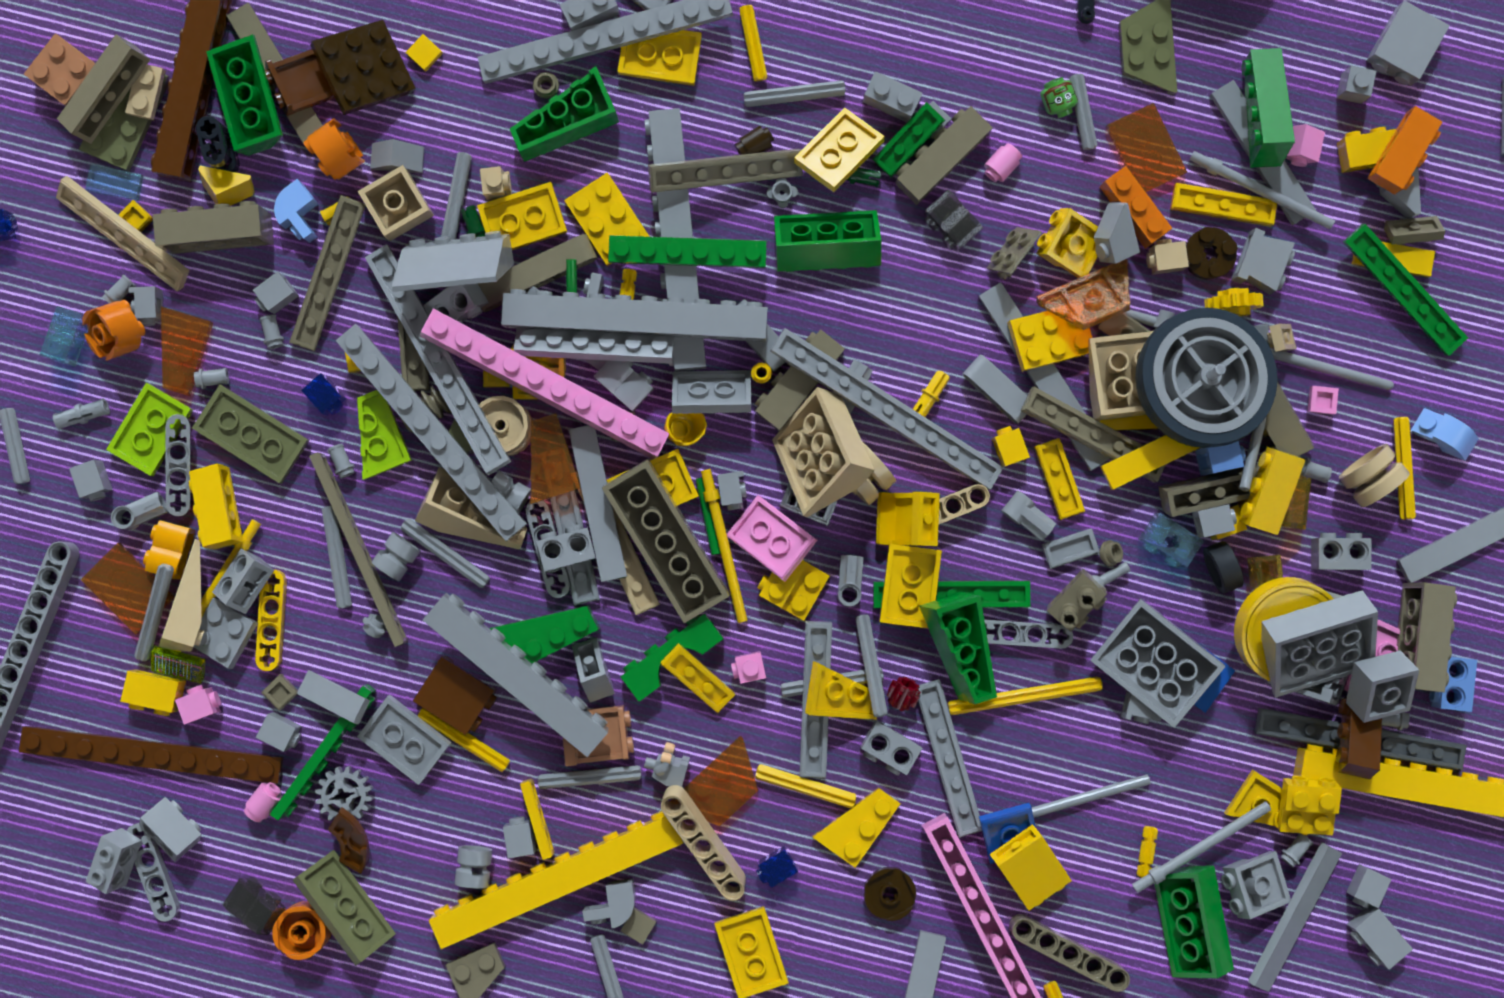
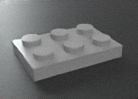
[672,370,751,414]
[357,695,452,785]

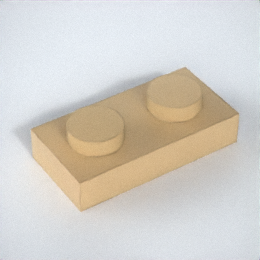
[125,65,166,121]
[1267,324,1297,352]

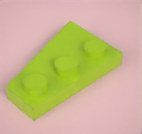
[357,390,413,480]

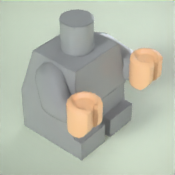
[644,742,690,787]

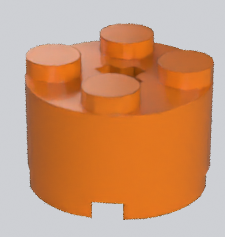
[304,118,365,180]
[82,300,145,360]
[272,901,332,960]

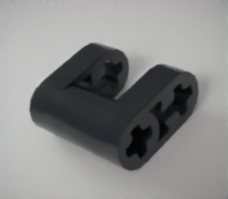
[196,116,240,172]

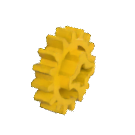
[1204,288,1264,317]

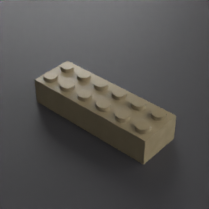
[602,459,729,623]

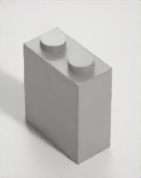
[1366,0,1450,86]

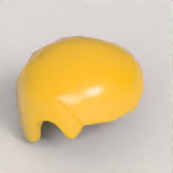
[664,412,707,446]

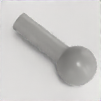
[1091,562,1131,587]

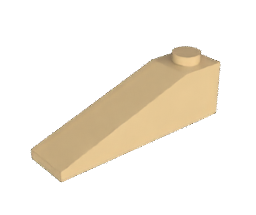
[415,467,527,549]
[158,539,204,652]

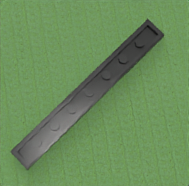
[1254,708,1467,771]

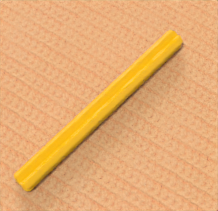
[948,677,1103,715]

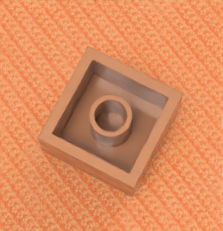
[24,33,95,106]

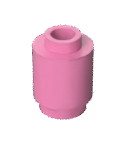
[984,143,1022,182]
[244,782,282,822]

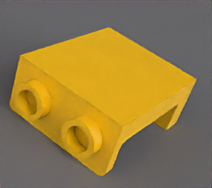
[876,492,940,546]
[990,824,1072,911]

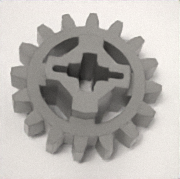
[315,766,374,821]

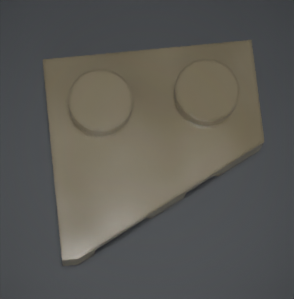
[446,942,505,998]

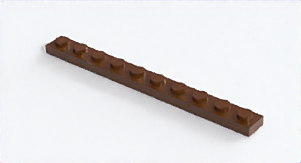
[19,726,284,784]

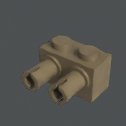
[1047,569,1107,632]

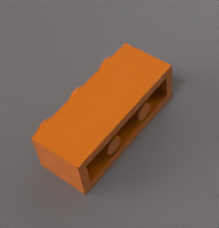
[1367,106,1442,194]
[1099,166,1172,249]

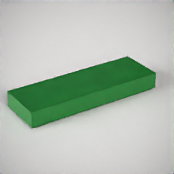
[872,102,946,178]

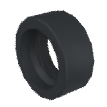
[1203,541,1244,594]

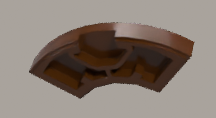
[327,807,370,874]

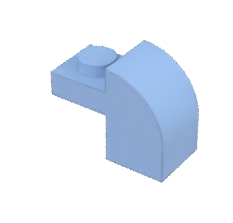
[274,179,318,243]
[1411,408,1479,461]

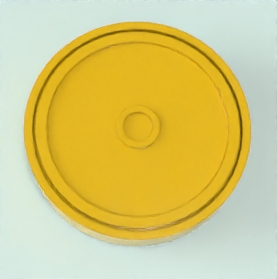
[1234,577,1333,681]

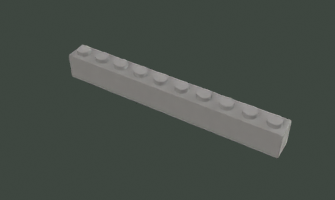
[644,108,706,371]
[501,289,768,342]

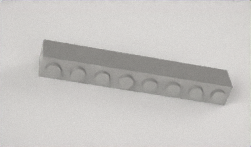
[423,593,609,757]

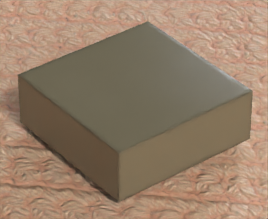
[261,674,298,711]
[621,907,657,944]

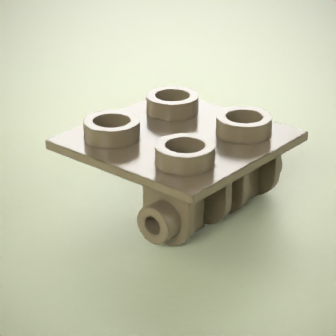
[987,227,1042,280]

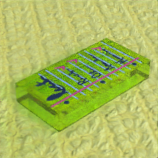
[151,646,206,684]

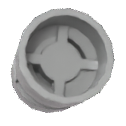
[491,471,532,514]
[372,532,421,581]
[454,845,492,888]

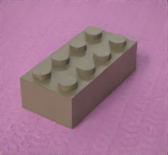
[153,201,274,254]
[1396,582,1457,693]

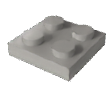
[193,598,258,669]

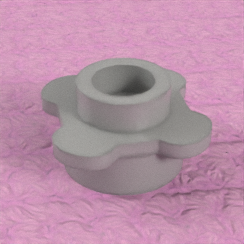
[767,178,798,208]
[362,614,388,638]

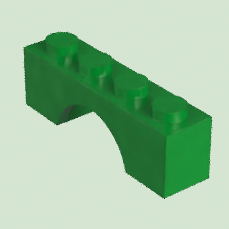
[620,613,724,702]

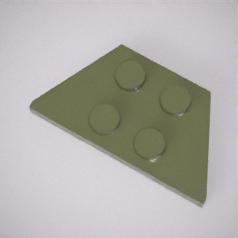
[1118,0,1177,95]

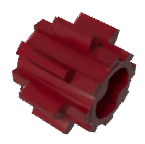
[887,676,921,711]

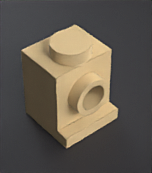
[480,166,512,201]

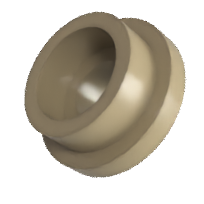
[533,72,559,99]
[1099,540,1123,566]

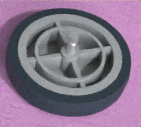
[1135,308,1278,448]

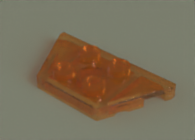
[1036,259,1130,330]
[669,735,758,826]

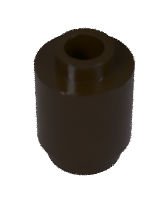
[734,125,775,155]

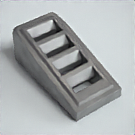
[779,482,837,526]

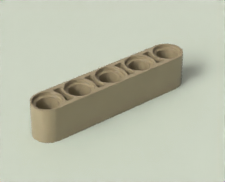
[478,234,598,312]
[1009,914,1130,992]

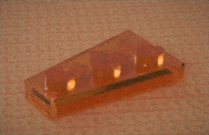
[161,306,213,396]
[530,413,581,504]

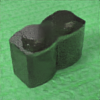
[924,190,983,252]
[223,877,286,935]

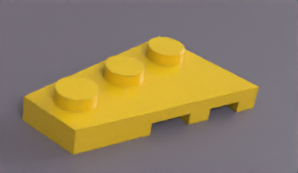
[1224,769,1308,835]
[812,787,901,868]

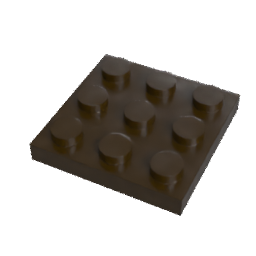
[310,20,416,115]

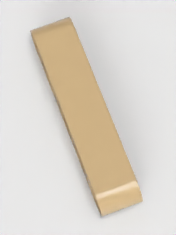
[661,785,746,901]

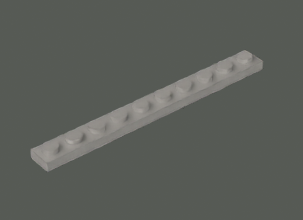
[478,0,734,84]
[365,244,511,475]
[336,324,527,541]
[770,328,1004,490]

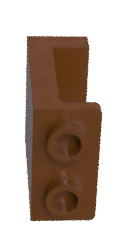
[265,49,335,116]
[413,655,497,735]

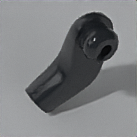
[1077,0,1095,24]

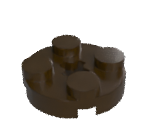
[1186,227,1238,280]
[863,867,916,921]

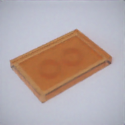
[1106,103,1187,192]
[81,543,175,635]

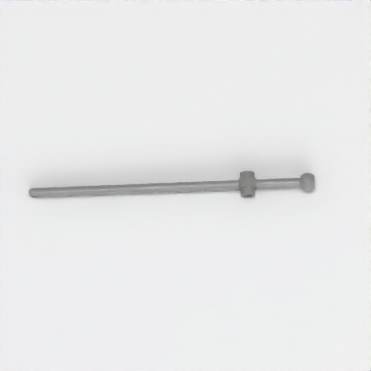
[1092,297,1394,390]

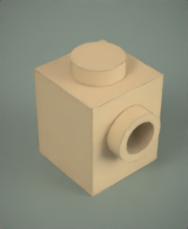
[1146,239,1189,275]

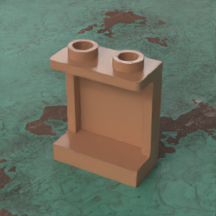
[563,705,634,766]

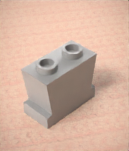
[1231,228,1295,295]

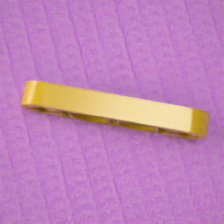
[255,569,287,671]

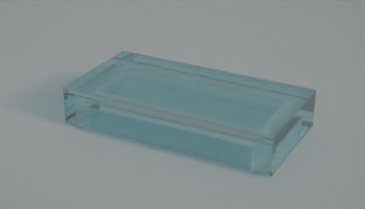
[85,165,144,201]

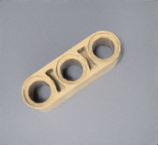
[939,484,990,524]

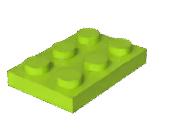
[106,383,194,476]

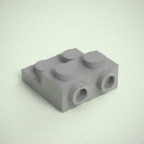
[1221,851,1291,919]

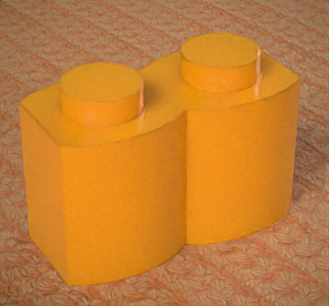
[143,520,195,580]

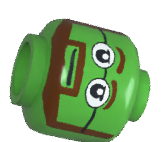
[1040,77,1078,118]

